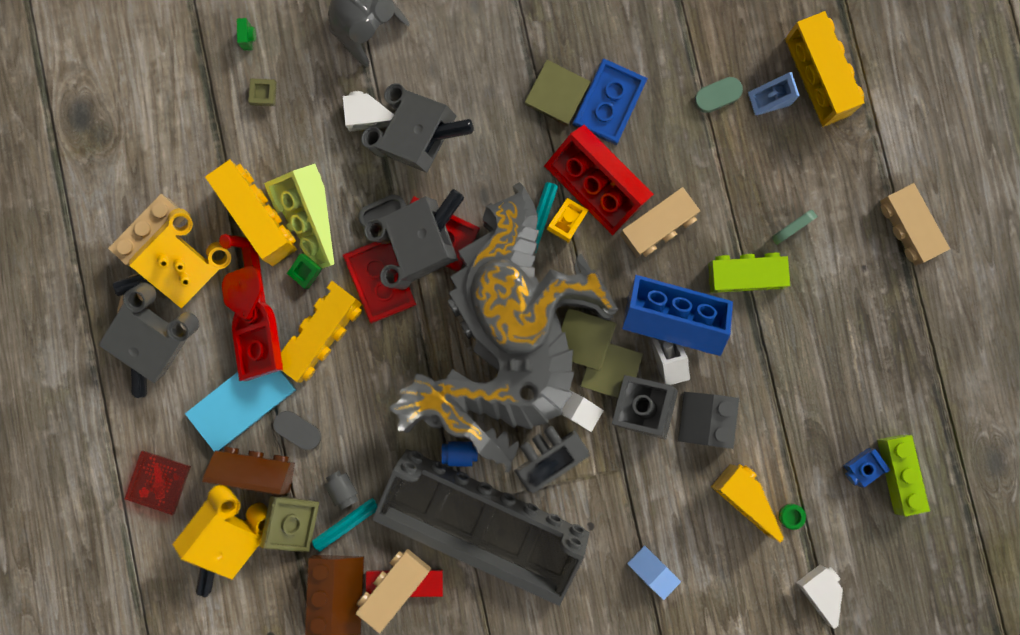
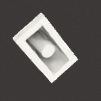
[343,91,394,132]
[650,337,690,385]
[796,565,843,629]

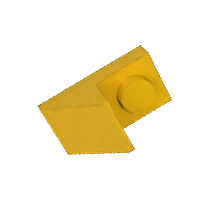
[547,198,588,244]

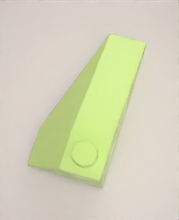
[264,164,334,268]

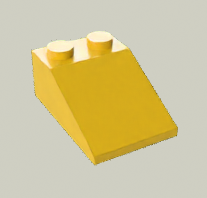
[711,464,784,543]

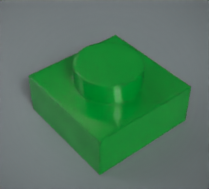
[237,18,256,51]
[287,254,322,289]

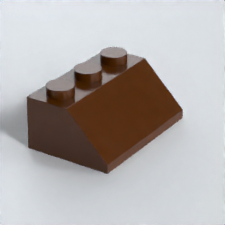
[202,446,295,495]
[305,555,364,635]

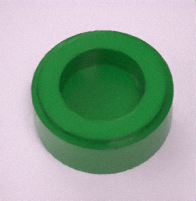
[779,504,806,530]

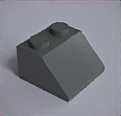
[612,375,678,440]
[678,392,739,449]

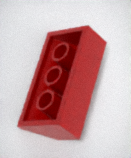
[544,125,654,235]

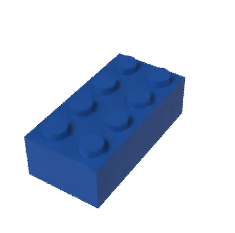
[622,275,733,356]

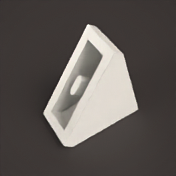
[562,390,604,432]

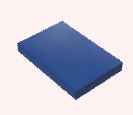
[572,58,648,146]

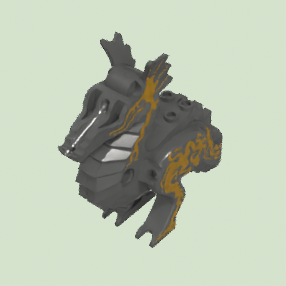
[390,182,618,472]

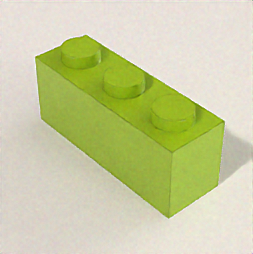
[708,252,790,293]
[877,435,930,517]

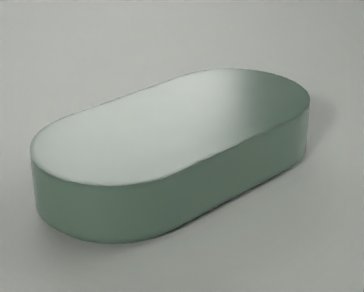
[695,77,743,113]
[772,210,818,245]

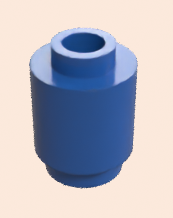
[442,441,478,467]

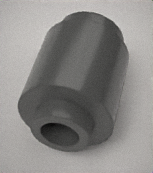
[324,471,358,510]

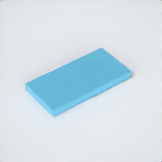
[185,370,296,451]

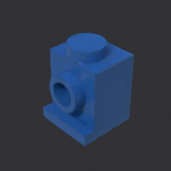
[843,448,890,487]

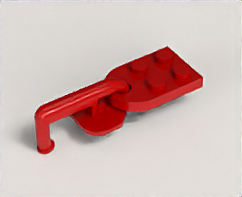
[219,234,283,381]

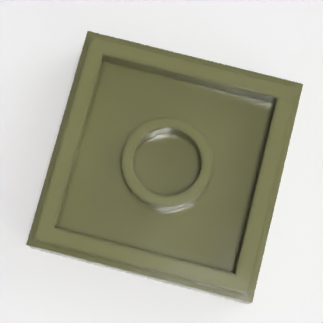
[525,60,591,126]
[561,308,616,371]
[580,343,643,399]
[260,495,320,552]

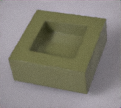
[249,78,277,106]

